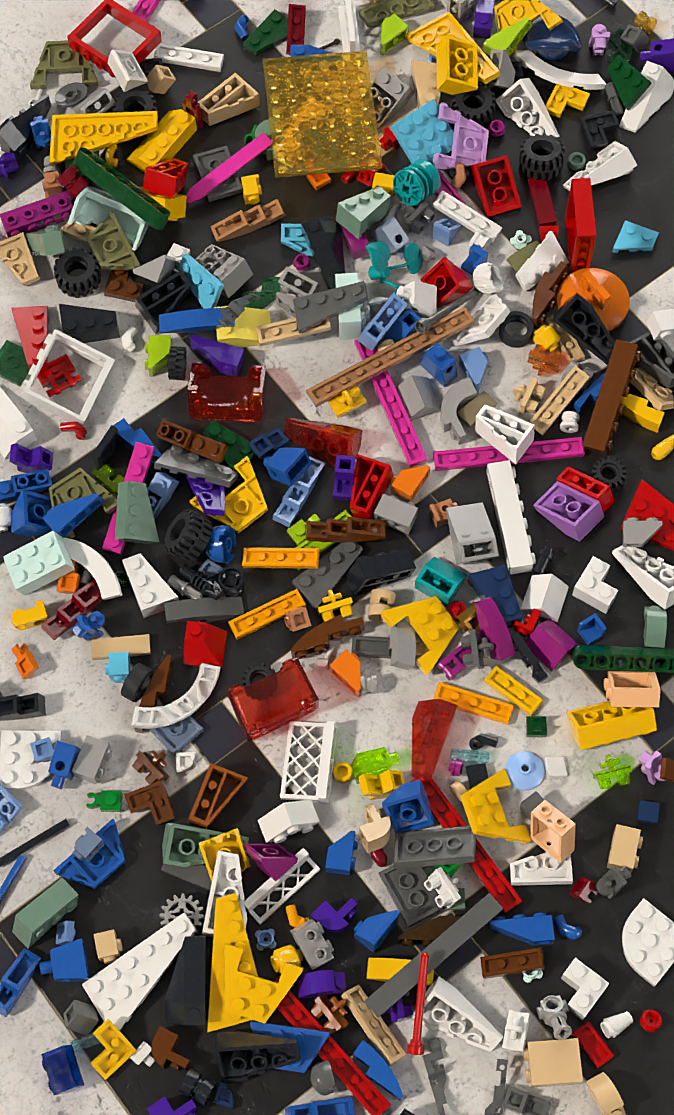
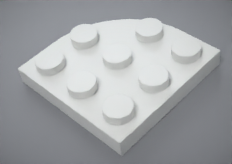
[0,730,62,790]
[622,898,674,987]

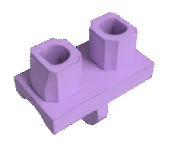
[589,24,610,55]
[638,750,665,785]

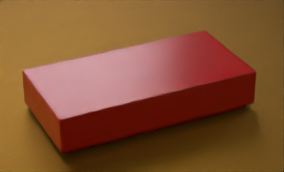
[572,1021,614,1069]

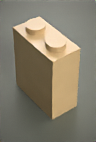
[523,1038,583,1088]

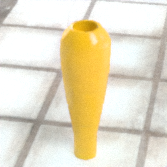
[651,434,674,460]

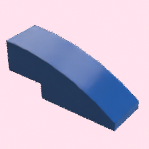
[113,418,162,463]
[0,948,42,1017]
[353,1040,403,1101]
[285,1097,355,1115]

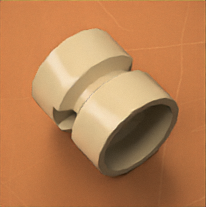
[368,589,396,623]

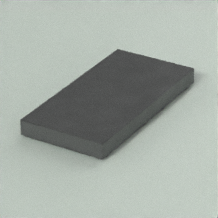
[393,826,476,869]

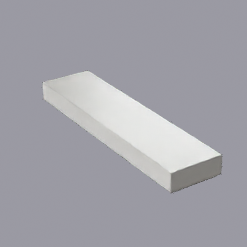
[153,44,224,72]
[432,190,502,244]

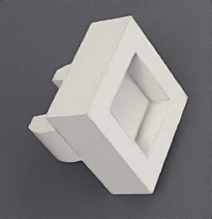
[129,1041,155,1067]

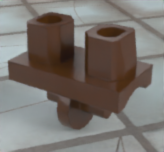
[132,750,170,784]

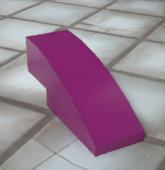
[337,222,369,260]
[474,597,515,660]

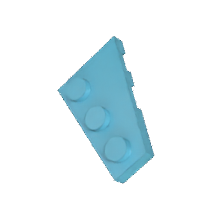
[178,254,224,309]

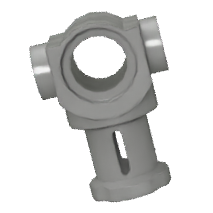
[536,995,572,1040]

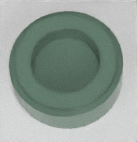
[568,152,586,170]

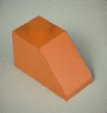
[390,465,431,503]
[330,650,361,697]

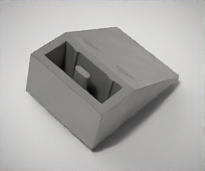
[352,67,415,130]
[195,244,253,298]
[446,502,499,565]

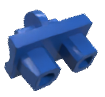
[30,116,51,149]
[72,611,105,641]

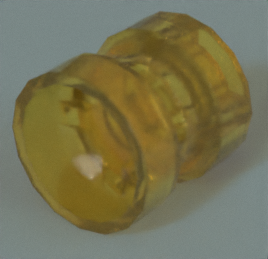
[633,11,657,35]

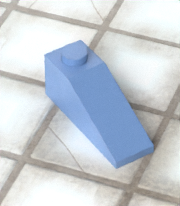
[358,293,408,351]

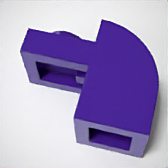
[10,443,53,473]
[333,455,355,501]
[311,898,357,934]
[297,970,347,998]
[147,1097,198,1115]

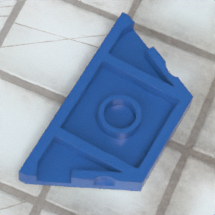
[53,819,126,889]
[250,1021,331,1073]

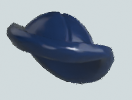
[523,15,582,61]

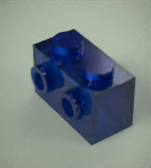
[41,1045,85,1096]

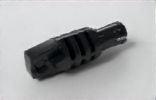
[179,564,224,601]

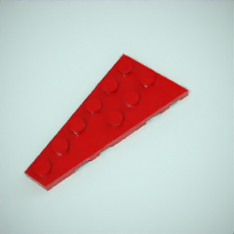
[620,479,674,551]

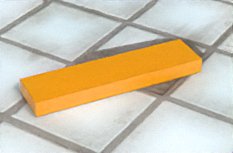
[242,548,320,569]
[228,589,306,640]
[433,682,514,725]

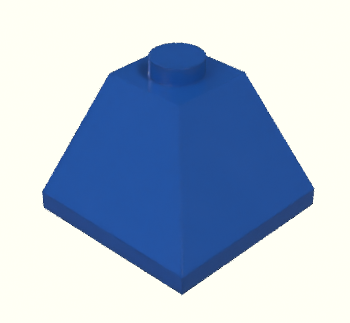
[11,490,53,537]
[382,779,434,834]
[354,910,400,953]

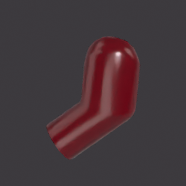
[370,848,388,867]

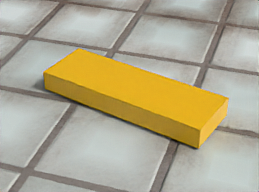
[484,666,543,716]

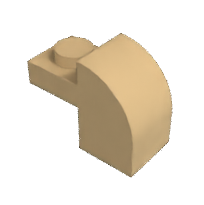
[359,803,391,854]
[586,1072,626,1115]

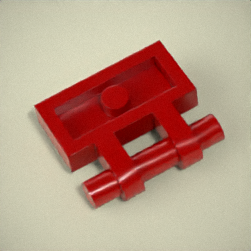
[37,354,82,397]

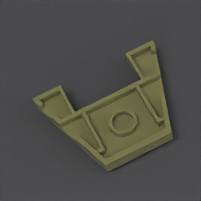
[30,40,98,90]
[49,468,117,539]

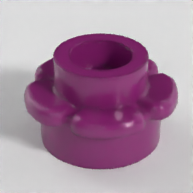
[488,120,505,137]
[293,254,311,271]
[448,757,464,776]

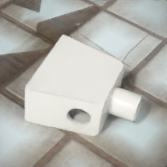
[396,281,437,318]

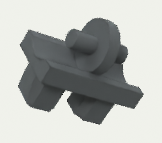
[403,200,435,234]
[461,629,494,669]
[596,866,632,899]

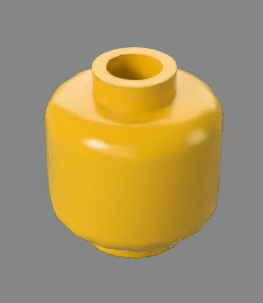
[533,325,560,353]
[271,944,303,974]

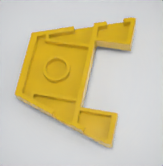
[494,0,563,58]
[189,456,268,533]
[380,596,459,675]
[460,769,531,845]
[224,943,303,1023]

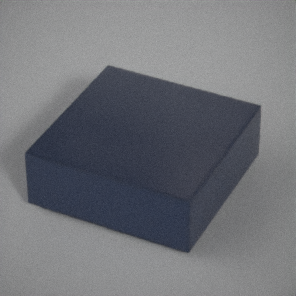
[637,800,660,824]

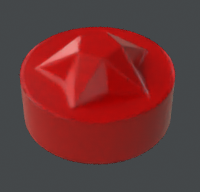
[447,600,466,621]
[640,1010,662,1032]

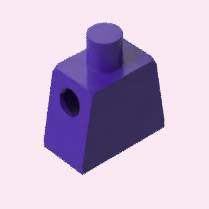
[640,38,674,72]

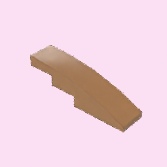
[211,199,286,242]

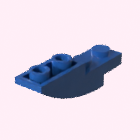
[0,469,53,504]

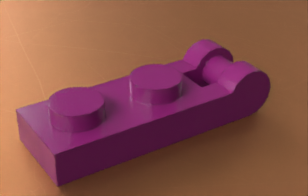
[437,632,483,681]

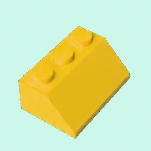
[436,35,478,95]

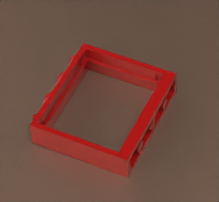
[67,0,162,78]
[565,177,596,274]

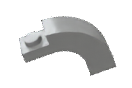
[440,378,477,445]

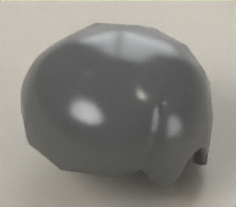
[310,1060,335,1096]

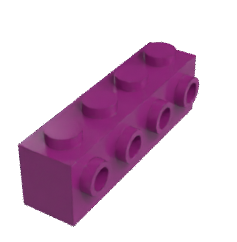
[0,191,73,238]

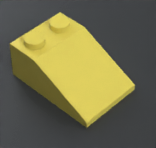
[214,306,273,348]

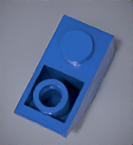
[383,309,420,343]
[325,831,359,875]

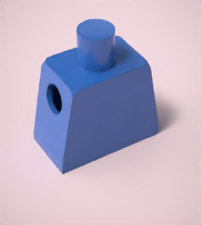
[420,343,458,387]
[264,448,311,486]
[48,740,81,790]
[40,939,90,982]

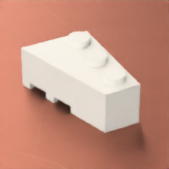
[475,405,535,464]
[122,554,179,618]

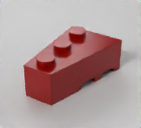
[143,158,189,199]
[350,454,394,519]

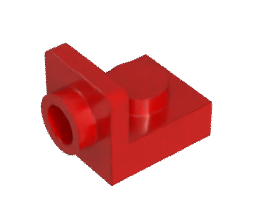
[356,158,386,186]
[513,608,541,637]

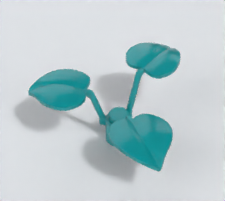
[365,241,423,319]

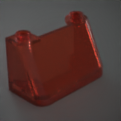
[187,363,266,422]
[226,658,319,742]

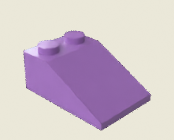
[533,481,604,542]

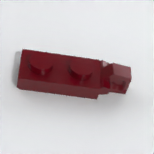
[182,90,203,130]

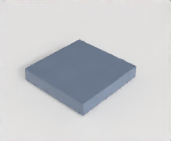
[149,715,204,756]

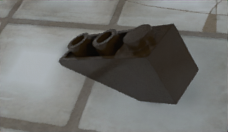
[398,916,461,947]

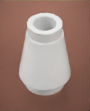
[600,1011,633,1038]

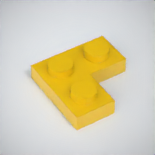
[545,84,590,118]
[90,1019,137,1080]

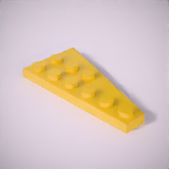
[405,12,500,84]
[50,111,158,166]
[207,893,258,1033]

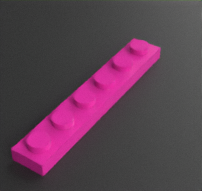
[102,442,155,555]

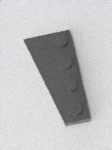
[293,281,368,334]
[154,444,239,487]
[292,542,363,611]

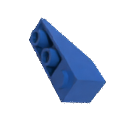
[489,913,555,946]

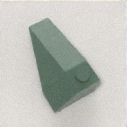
[162,823,249,867]

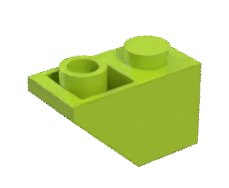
[145,335,172,377]

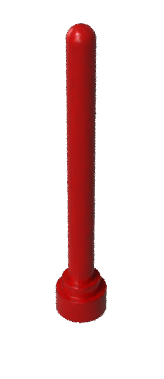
[407,952,429,1055]

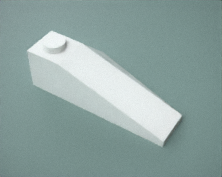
[619,61,674,133]
[496,78,560,138]
[563,141,637,191]
[0,387,37,460]
[612,545,674,609]
[201,851,247,938]
[411,976,503,1052]

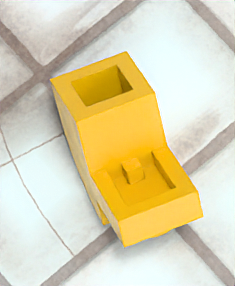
[359,770,405,800]

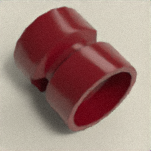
[56,164,90,199]

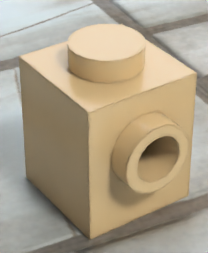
[146,65,176,94]
[94,929,123,964]

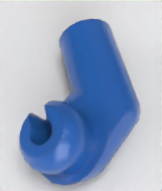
[235,15,249,41]
[554,914,582,940]

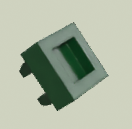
[526,716,547,737]

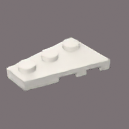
[510,852,573,885]

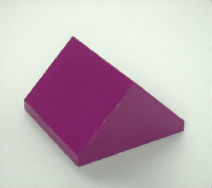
[525,619,579,672]
[243,844,298,882]

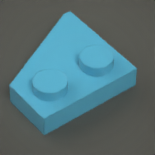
[612,221,659,253]
[281,224,314,259]

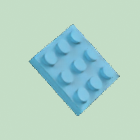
[390,99,454,164]

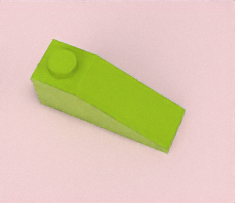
[481,17,534,57]

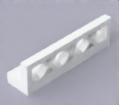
[244,848,320,925]

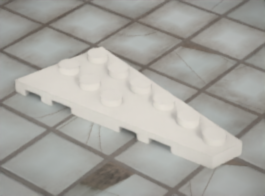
[82,913,197,1031]

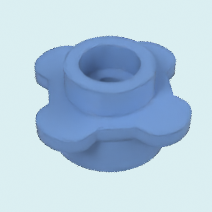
[255,929,277,951]

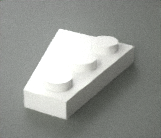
[515,231,569,291]

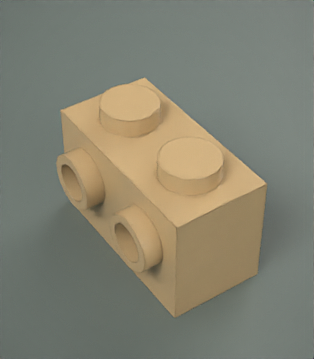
[607,824,643,873]

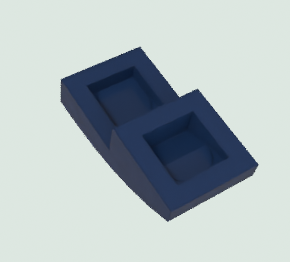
[248,427,289,458]

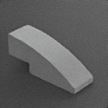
[389,618,416,670]

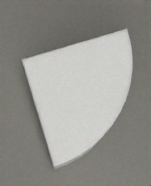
[176,752,196,774]

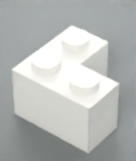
[572,556,618,614]
[258,800,320,844]
[561,958,609,1021]

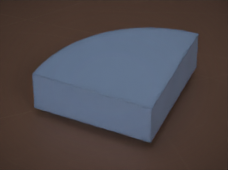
[198,558,223,578]

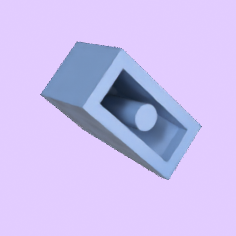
[459,347,489,392]

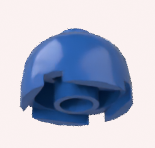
[205,525,236,564]

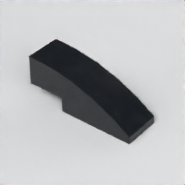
[0,693,46,721]

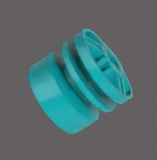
[393,159,441,206]

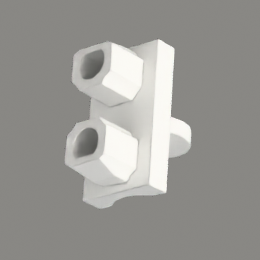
[424,867,461,908]
[502,1010,531,1052]

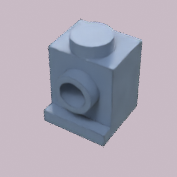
[72,827,105,862]

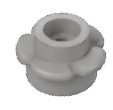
[420,245,437,261]

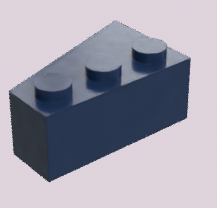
[468,565,523,628]

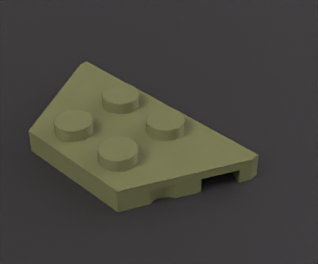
[86,211,141,270]

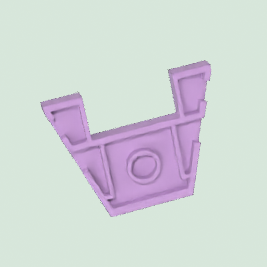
[433,102,489,170]

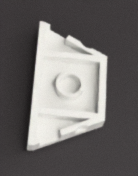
[451,293,510,346]

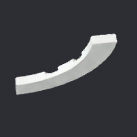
[513,49,606,90]
[63,538,122,600]
[131,663,221,729]

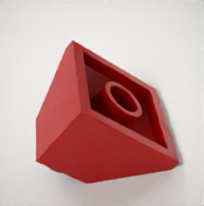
[420,257,473,308]
[183,621,227,669]

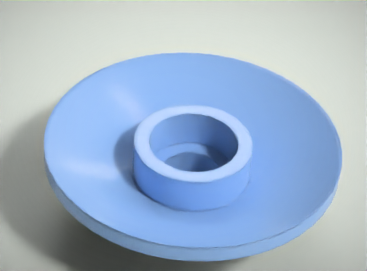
[505,751,544,790]

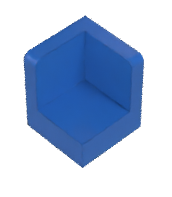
[461,244,488,276]
[577,613,607,645]

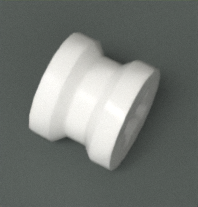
[469,231,491,250]
[560,411,580,433]

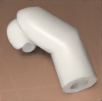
[121,326,138,352]

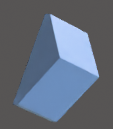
[433,217,462,246]

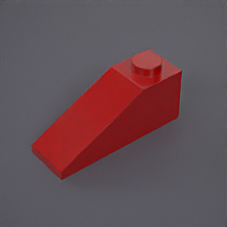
[556,467,615,513]

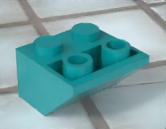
[415,556,467,607]

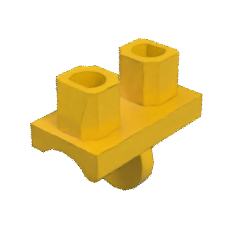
[328,386,366,418]
[317,590,353,622]

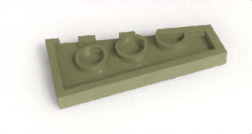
[359,0,435,27]

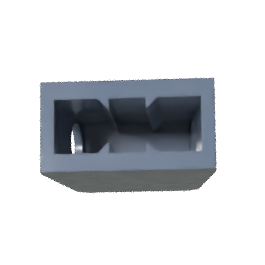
[369,216,409,260]

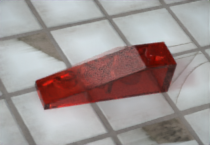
[284,417,363,467]
[411,699,458,782]

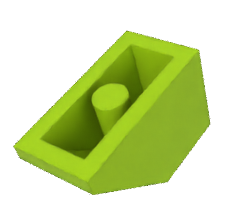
[380,13,408,55]

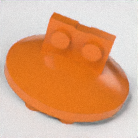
[556,268,630,332]

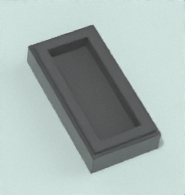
[351,636,391,659]

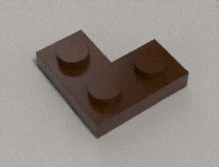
[104,270,144,302]
[124,780,176,825]

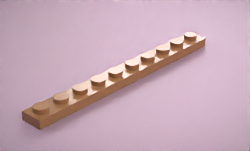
[306,307,475,407]

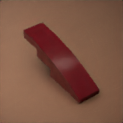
[41,579,103,640]

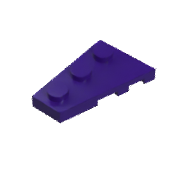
[186,474,225,516]

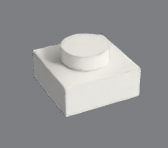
[167,243,190,266]

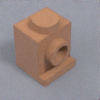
[42,171,63,198]
[429,498,458,528]
[284,607,311,632]

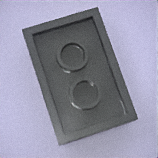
[193,146,243,202]
[378,865,444,928]

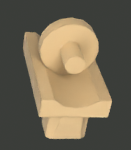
[512,377,546,415]

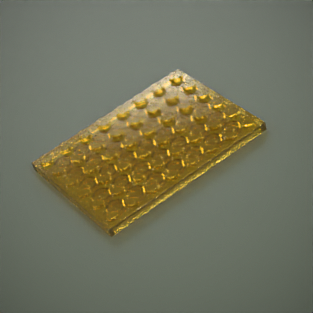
[262,51,382,178]

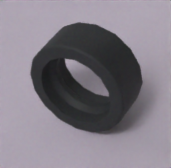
[499,311,534,348]
[121,663,154,702]

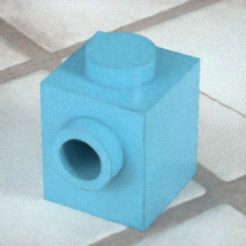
[105,652,130,683]

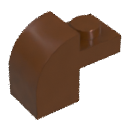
[151,1026,191,1071]

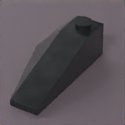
[553,293,615,366]

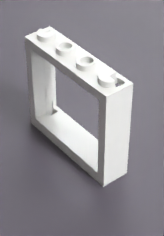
[20,329,115,425]

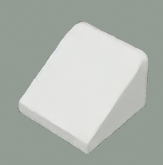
[544,757,567,780]

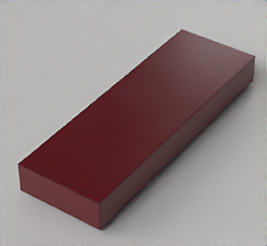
[286,4,306,55]
[528,178,557,226]

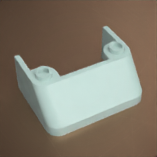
[68,186,149,251]

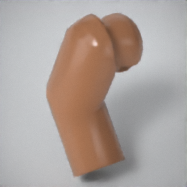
[451,163,466,189]

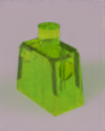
[350,747,400,784]

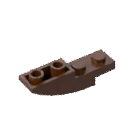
[533,261,568,330]
[155,419,229,464]
[291,616,364,659]

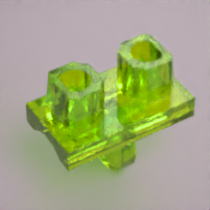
[92,464,124,496]
[592,754,632,790]

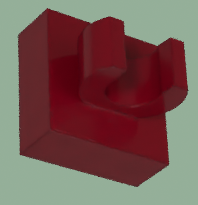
[569,877,597,903]

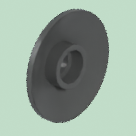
[55,82,88,107]

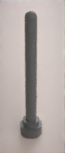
[414,288,479,334]

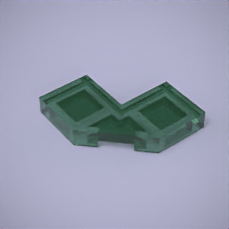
[606,28,632,64]
[243,276,280,309]

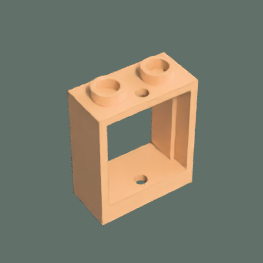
[604,671,660,707]
[531,800,576,863]

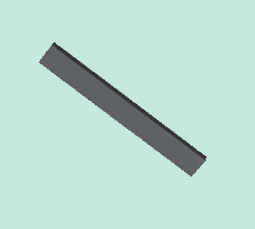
[364,893,503,1018]

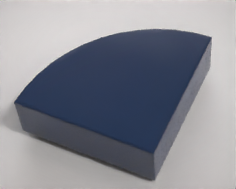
[213,1082,234,1109]

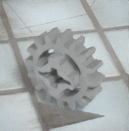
[159,894,205,934]

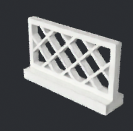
[338,0,361,67]
[280,721,338,804]

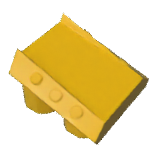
[199,828,251,881]

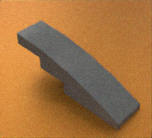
[164,597,244,623]

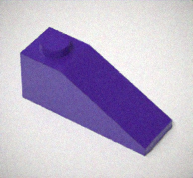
[473,0,495,39]
[190,335,244,377]

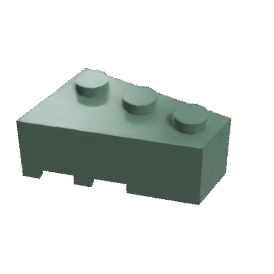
[336,186,391,239]
[26,224,66,256]
[115,481,159,544]
[12,878,79,949]

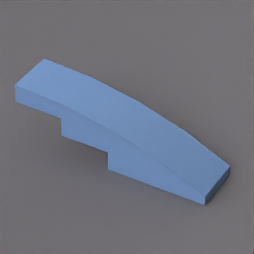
[273,456,326,527]

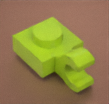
[287,514,320,545]

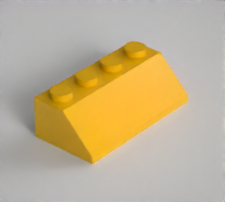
[127,109,197,172]
[566,701,657,750]

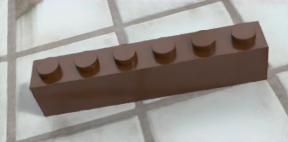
[582,339,642,455]

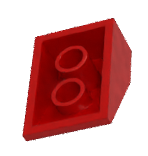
[470,155,522,217]

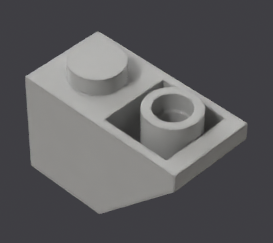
[623,518,662,547]

